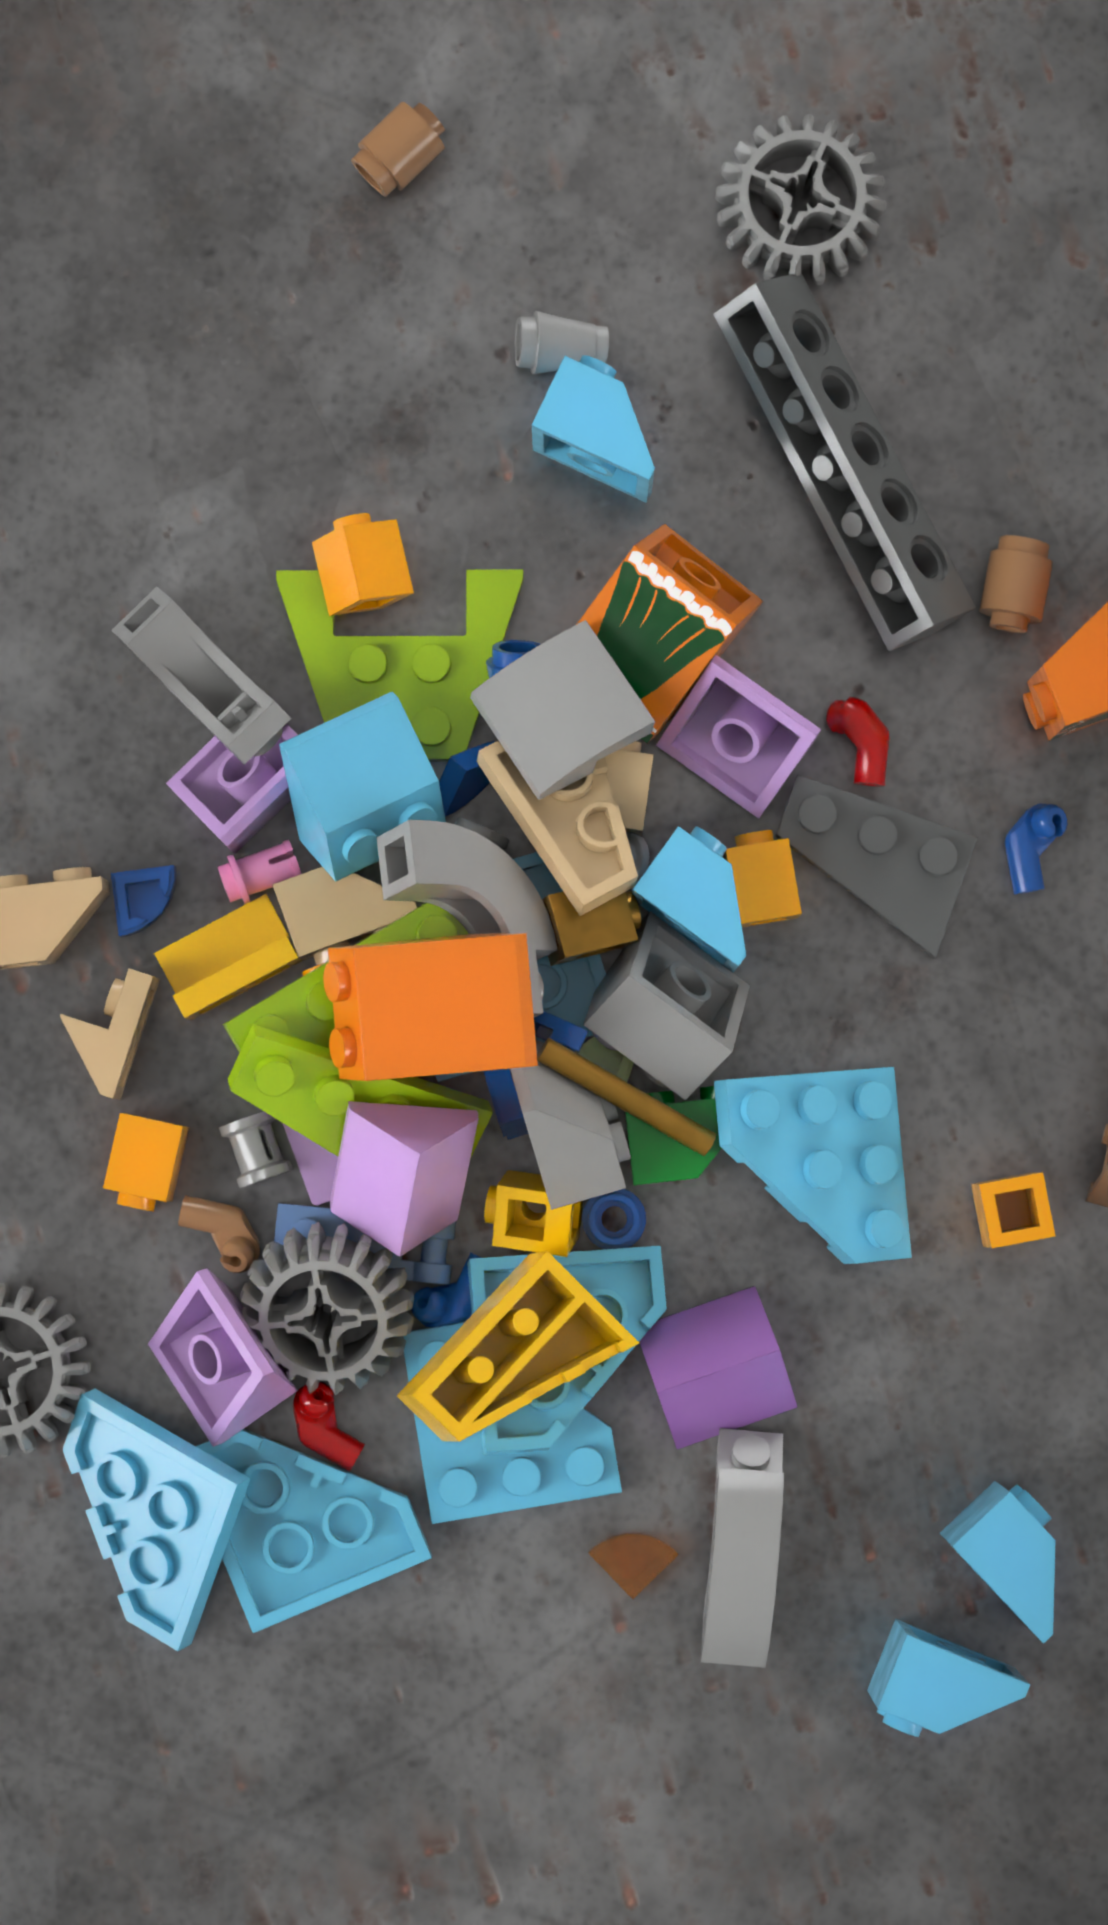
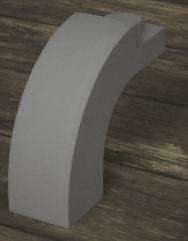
[111,586,292,765]
[377,820,557,1017]
[701,1428,784,1668]

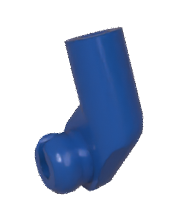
[1005,803,1068,895]
[411,1252,482,1328]

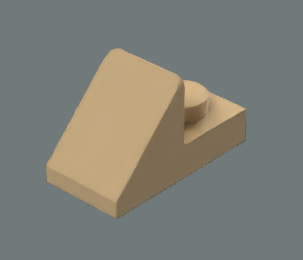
[60,968,160,1100]

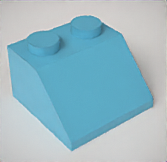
[532,355,655,503]
[279,692,446,882]
[632,826,746,972]
[940,1481,1056,1644]
[867,1619,1030,1737]

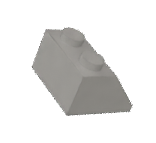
[583,911,750,1100]
[510,1040,631,1210]

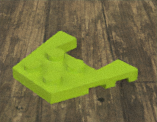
[276,569,524,762]

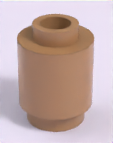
[351,102,445,197]
[979,535,1053,633]

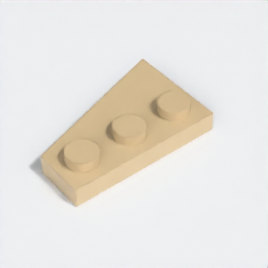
[477,740,638,916]

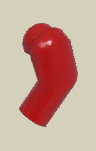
[826,697,890,787]
[292,1381,365,1472]

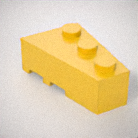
[397,1251,639,1442]

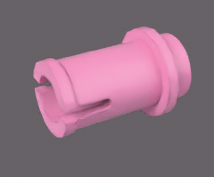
[217,839,302,904]

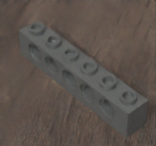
[713,273,976,652]

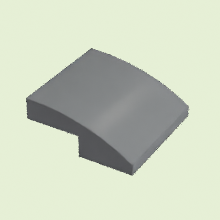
[470,620,655,800]

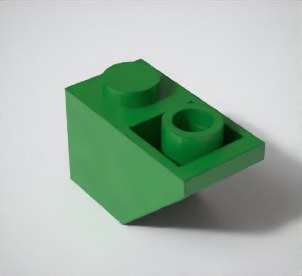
[624,1086,722,1185]

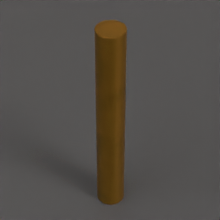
[537,1038,717,1156]

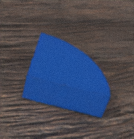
[439,741,495,817]
[111,865,177,938]
[534,1011,588,1053]
[483,1069,529,1140]

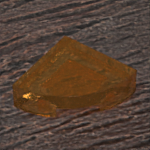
[588,1533,679,1599]

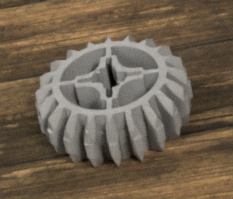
[715,113,887,286]
[240,1221,414,1395]
[0,1282,91,1458]

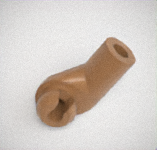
[178,1195,260,1273]

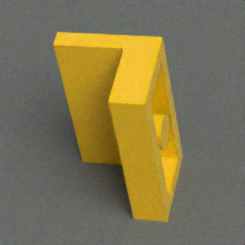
[154,894,302,1021]

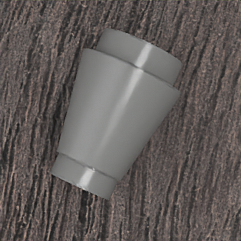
[515,310,609,374]

